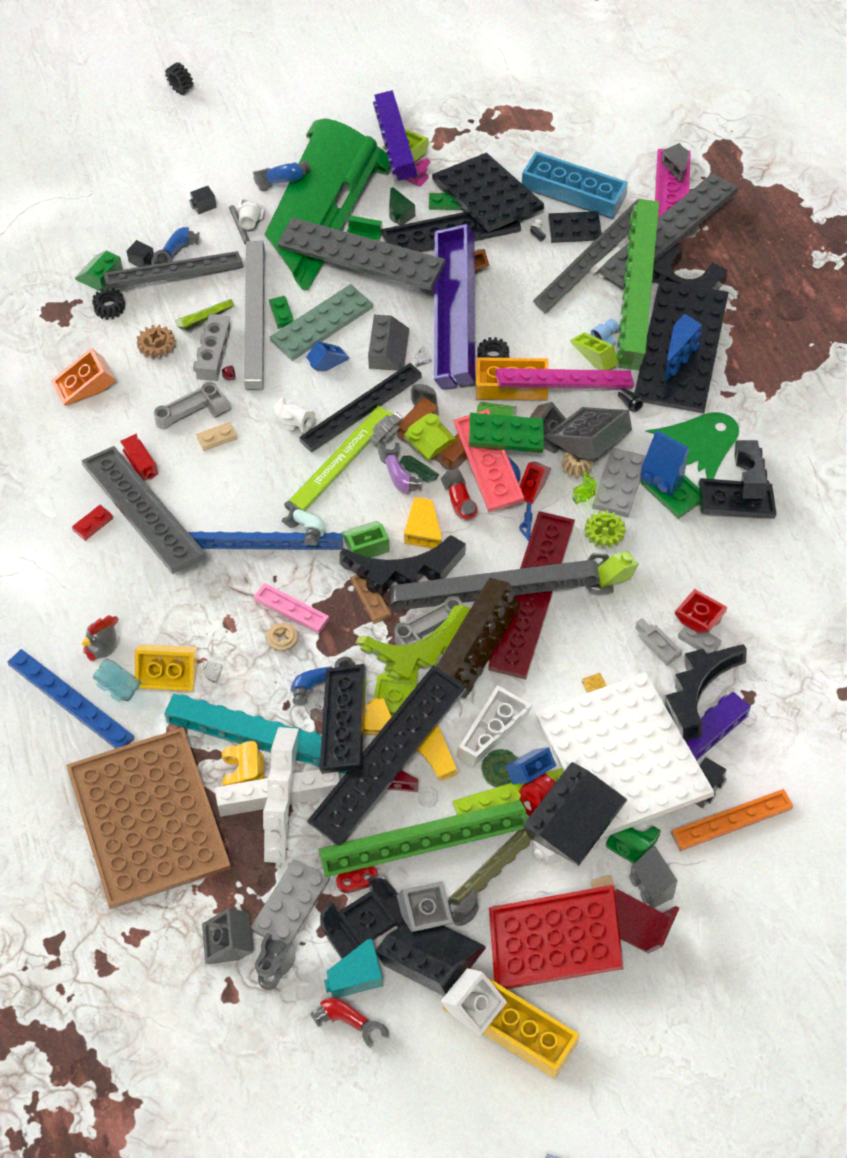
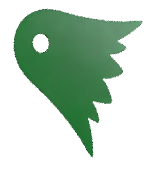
[646,412,739,479]

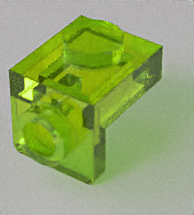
[572,472,597,504]

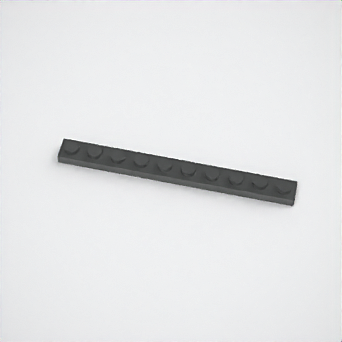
[533,199,638,313]

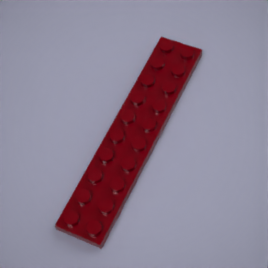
[488,511,575,679]

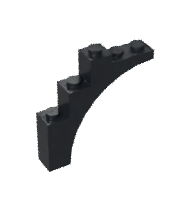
[340,535,466,596]
[665,644,747,741]

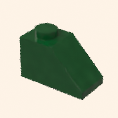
[389,187,416,225]

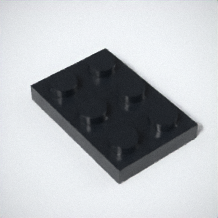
[548,211,602,243]

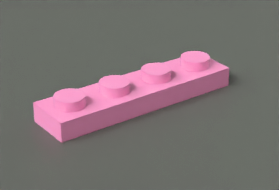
[254,583,329,634]

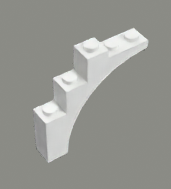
[263,727,299,863]

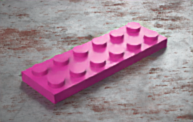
[655,149,691,218]

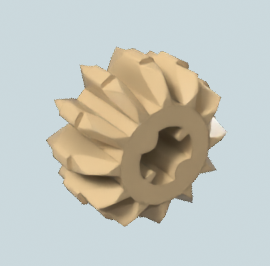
[562,452,593,479]

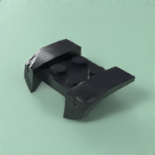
[320,875,406,959]

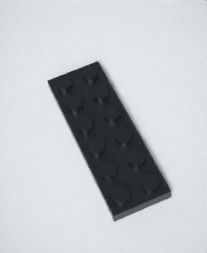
[319,664,367,774]

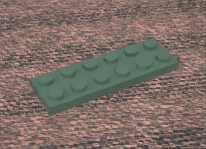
[270,284,373,361]

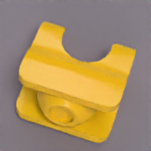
[222,741,265,786]

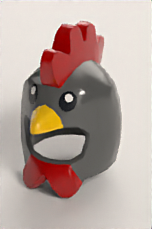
[81,615,119,661]

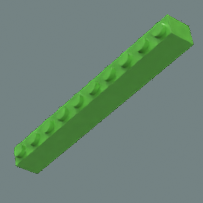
[318,800,527,877]

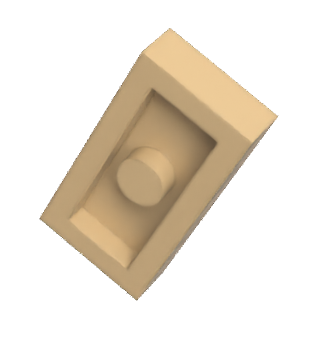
[196,422,237,451]

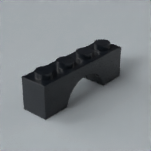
[734,440,770,499]

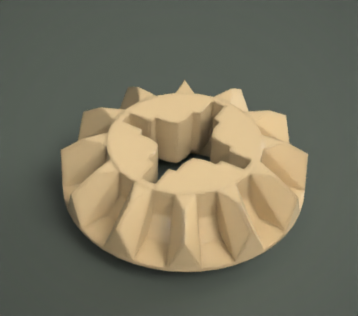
[266,623,298,652]

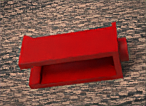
[120,433,158,481]

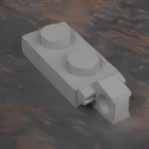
[635,618,682,666]

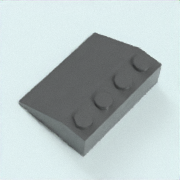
[545,407,632,461]

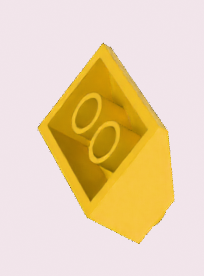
[134,644,198,691]

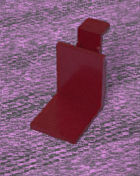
[615,889,680,954]

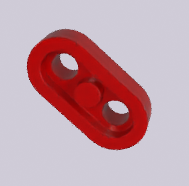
[336,866,378,893]

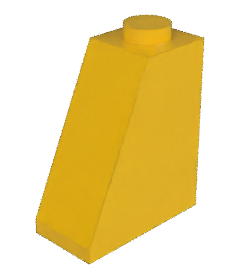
[404,497,442,549]

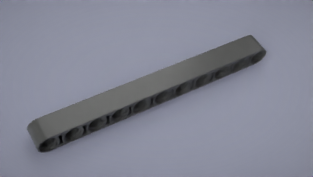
[389,560,600,610]

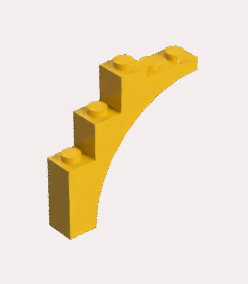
[363,698,459,782]

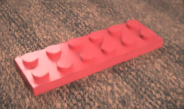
[453,409,524,513]

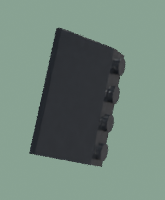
[523,762,627,866]
[375,923,486,996]

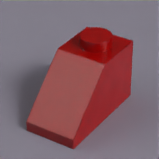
[519,461,551,504]

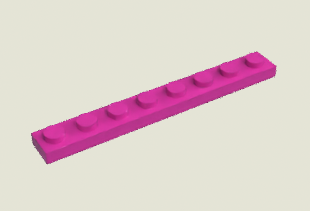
[495,368,635,389]

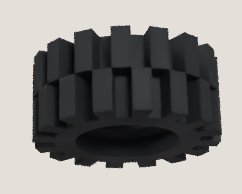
[165,62,194,94]
[92,287,125,320]
[477,337,509,358]

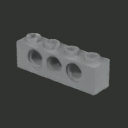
[193,314,231,381]

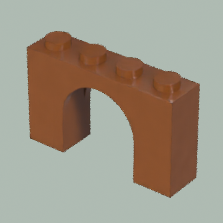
[397,397,467,470]

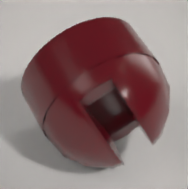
[222,365,236,380]

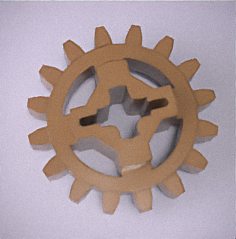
[136,324,175,359]

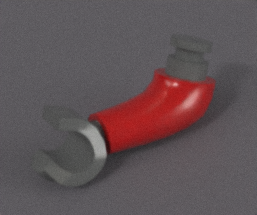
[441,468,478,520]
[310,998,390,1048]

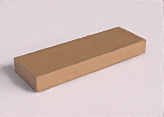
[350,575,391,624]

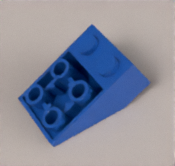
[665,314,702,380]

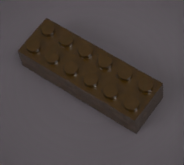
[436,577,520,699]

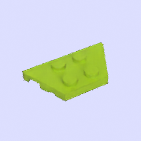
[374,665,419,716]

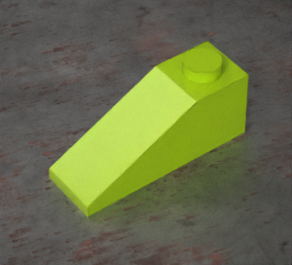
[570,332,619,370]

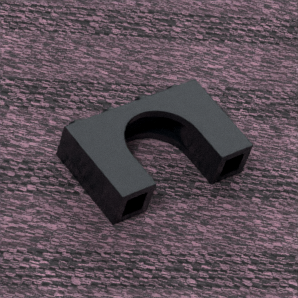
[652,245,728,290]

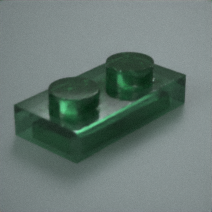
[400,455,439,482]

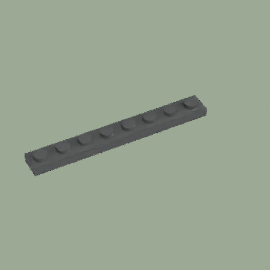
[103,251,242,289]

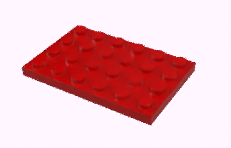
[489,885,624,989]

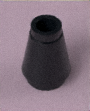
[618,388,644,412]

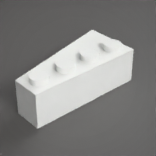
[456,685,532,767]

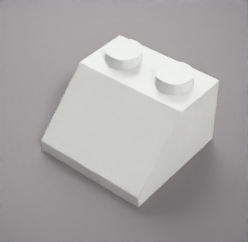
[440,968,507,1036]

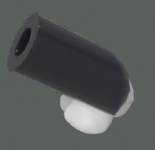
[530,217,546,241]

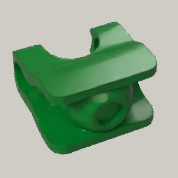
[606,826,661,864]

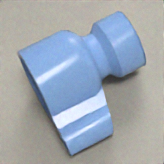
[590,318,619,346]

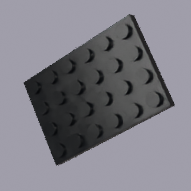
[432,152,544,232]

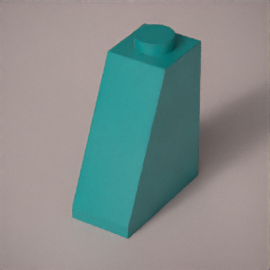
[324,939,383,998]

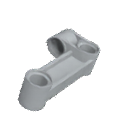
[154,382,231,429]
[395,596,462,645]

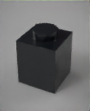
[189,185,217,215]
[126,240,154,267]

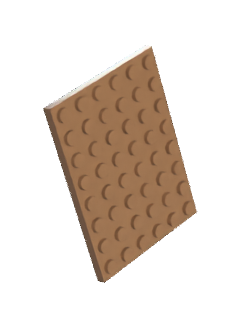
[66,727,231,909]

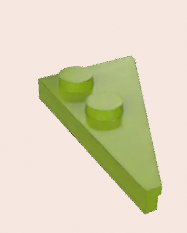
[175,299,234,329]

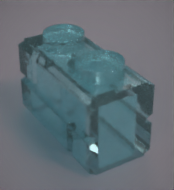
[93,659,141,702]

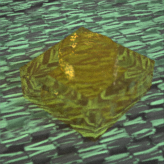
[582,673,607,693]

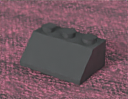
[368,314,409,371]

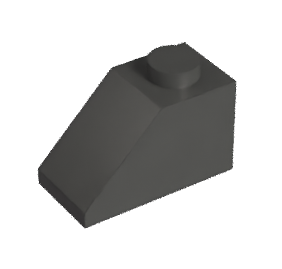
[662,143,689,183]

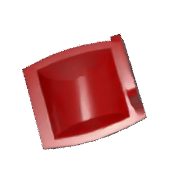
[519,773,556,817]

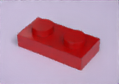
[72,504,113,541]

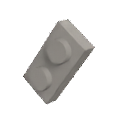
[678,626,722,653]

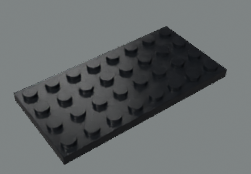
[634,280,729,413]

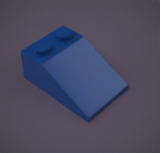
[640,430,689,496]

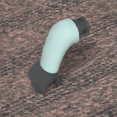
[281,501,326,546]

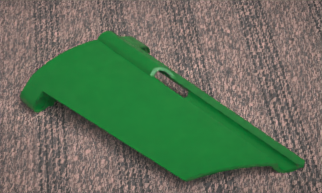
[264,118,391,290]

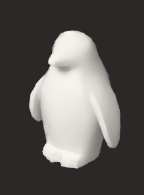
[273,397,315,434]

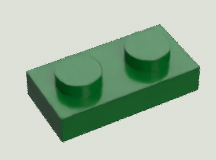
[429,193,462,210]
[269,296,294,329]

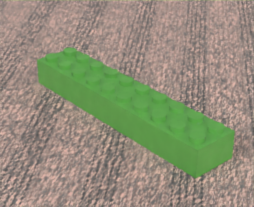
[616,199,659,371]

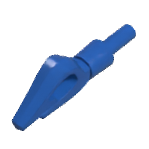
[519,502,533,542]

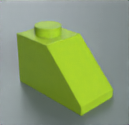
[598,551,639,588]

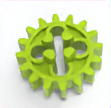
[584,510,626,549]

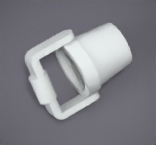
[236,197,265,230]

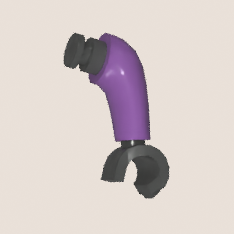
[378,441,422,493]

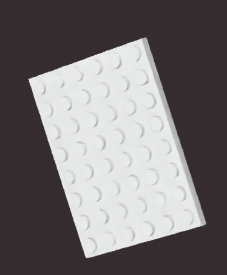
[535,672,714,839]

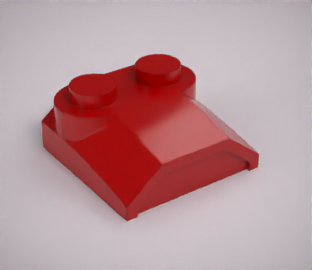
[675,589,728,633]

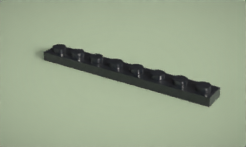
[299,363,422,452]

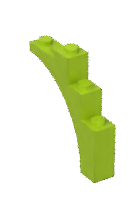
[355,605,470,680]

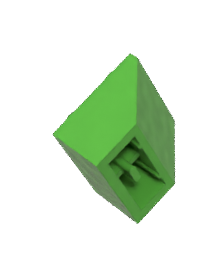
[341,521,390,558]

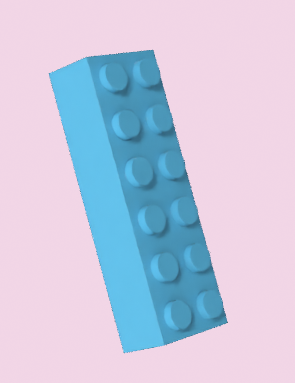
[522,151,628,218]

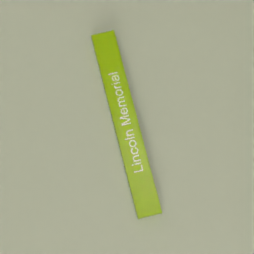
[288,405,393,511]

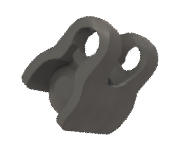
[255,933,295,990]

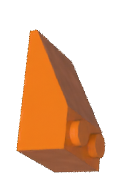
[51,348,116,406]

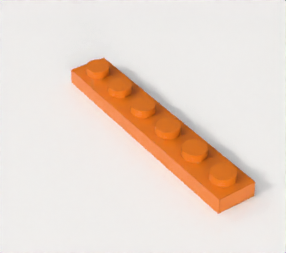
[671,789,793,852]

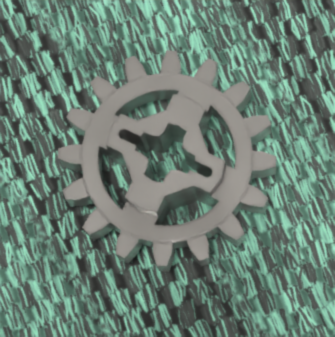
[369,412,403,445]

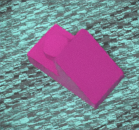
[404,158,431,187]

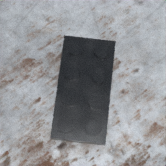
[698,478,777,518]

